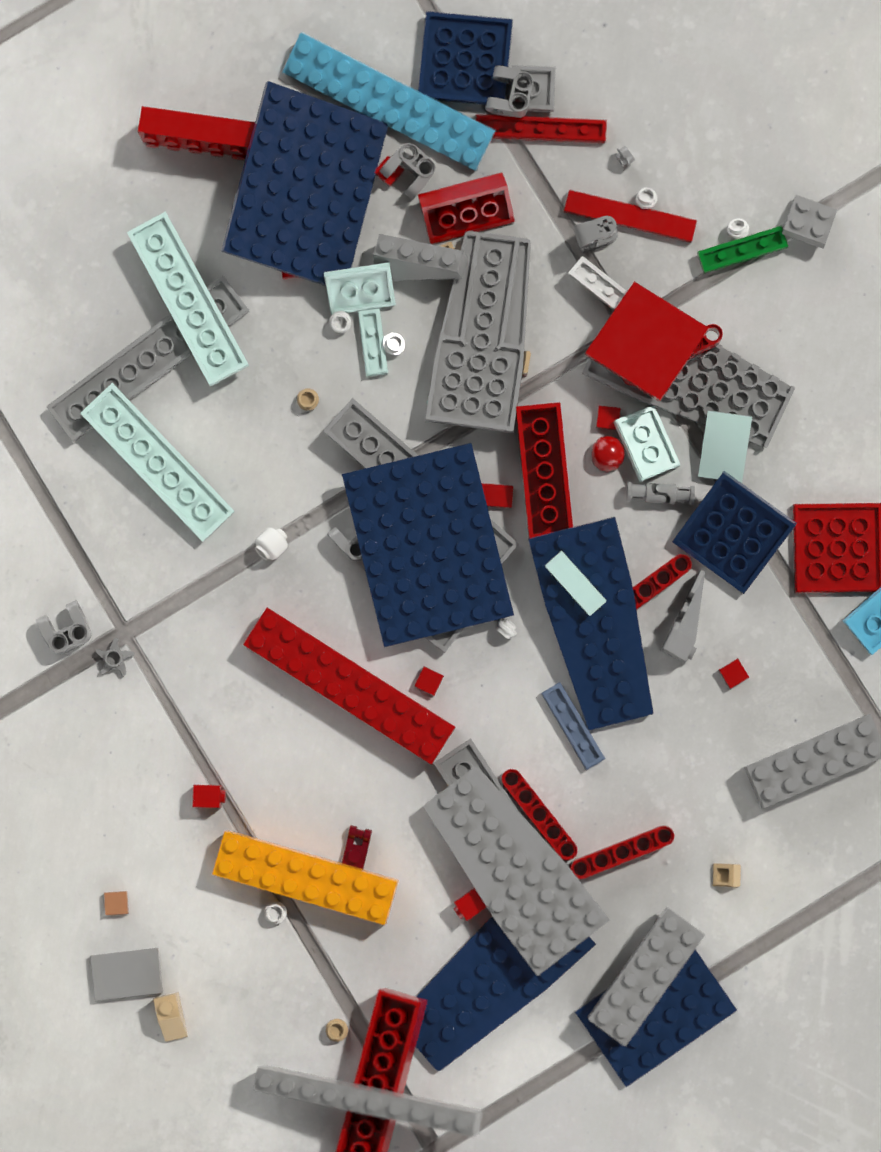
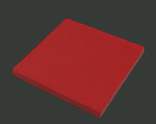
[585,281,709,402]
[793,503,881,593]

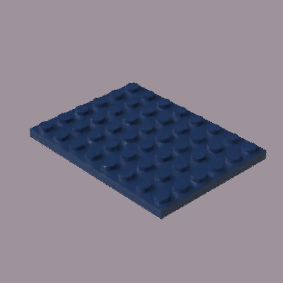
[221,81,388,286]
[342,443,514,648]

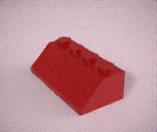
[418,172,515,244]

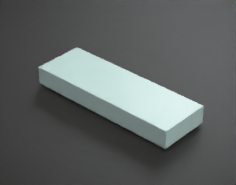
[358,308,388,377]
[545,550,607,616]

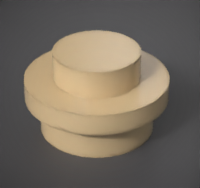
[297,388,319,411]
[326,1019,348,1042]

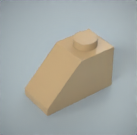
[153,992,188,1041]

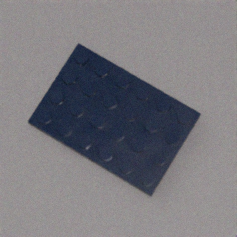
[575,949,737,1087]

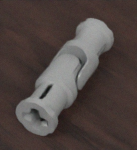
[627,482,695,505]

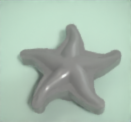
[96,638,135,676]

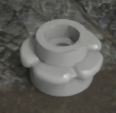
[615,146,635,166]

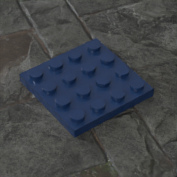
[418,11,513,105]
[672,471,797,594]

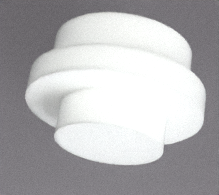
[635,188,657,209]
[727,219,750,239]
[329,311,351,333]
[382,333,405,355]
[496,619,517,639]
[264,901,287,924]

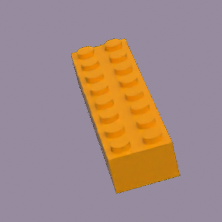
[212,830,399,925]

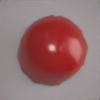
[592,436,625,472]

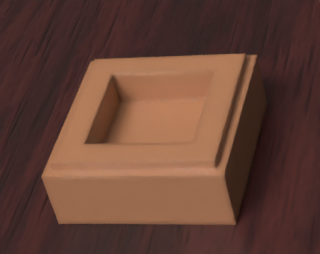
[104,891,129,915]

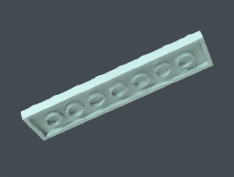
[127,211,249,387]
[80,383,235,542]

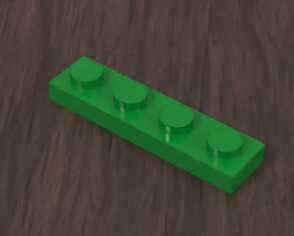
[697,225,788,274]

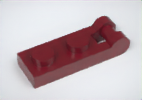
[342,825,373,869]

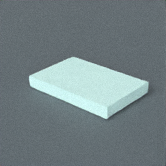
[324,262,396,315]
[613,405,680,482]
[698,410,752,483]

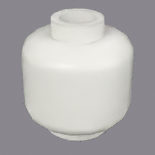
[255,528,288,560]

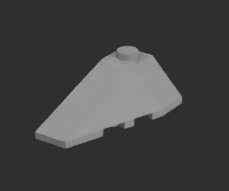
[660,570,705,662]

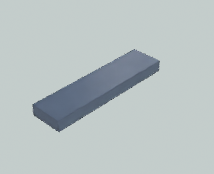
[541,682,605,770]

